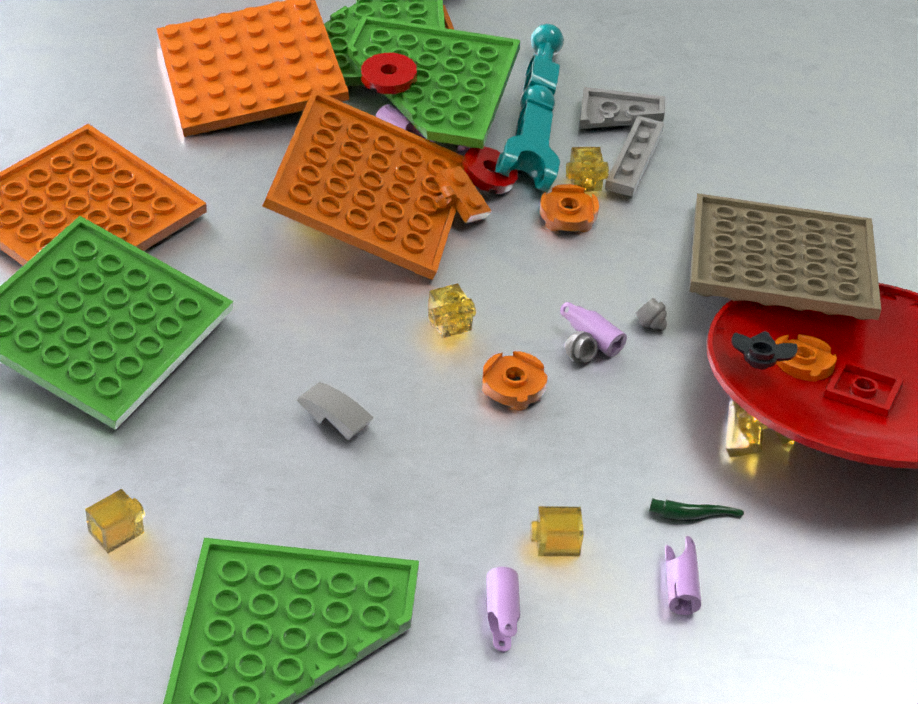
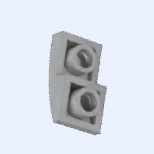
[297,382,374,441]

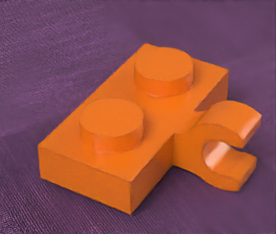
[432,166,492,223]

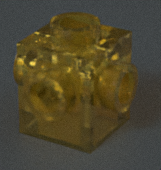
[566,147,609,192]
[428,283,476,338]

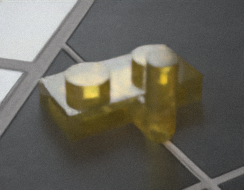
[725,401,794,458]

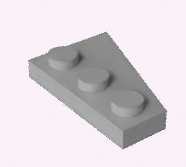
[579,87,665,129]

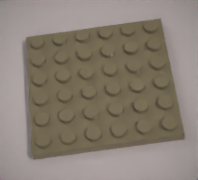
[689,193,881,320]

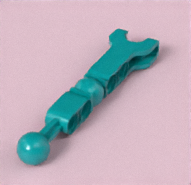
[496,23,564,193]

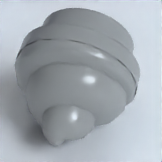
[636,298,667,330]
[565,331,597,363]

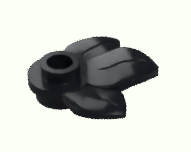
[731,331,798,370]

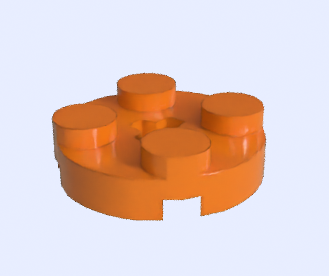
[539,184,599,232]
[775,335,837,381]
[482,351,547,411]

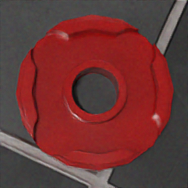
[361,53,417,94]
[461,146,518,194]

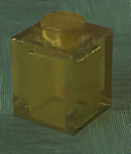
[85,489,145,554]
[530,506,584,557]

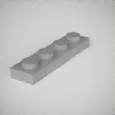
[605,116,664,197]

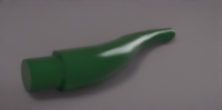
[649,498,744,521]

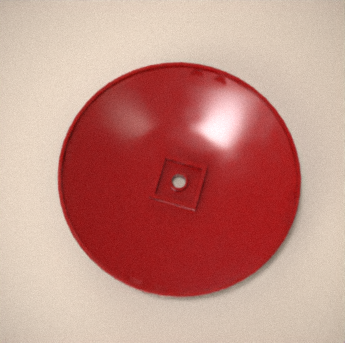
[707,283,918,469]

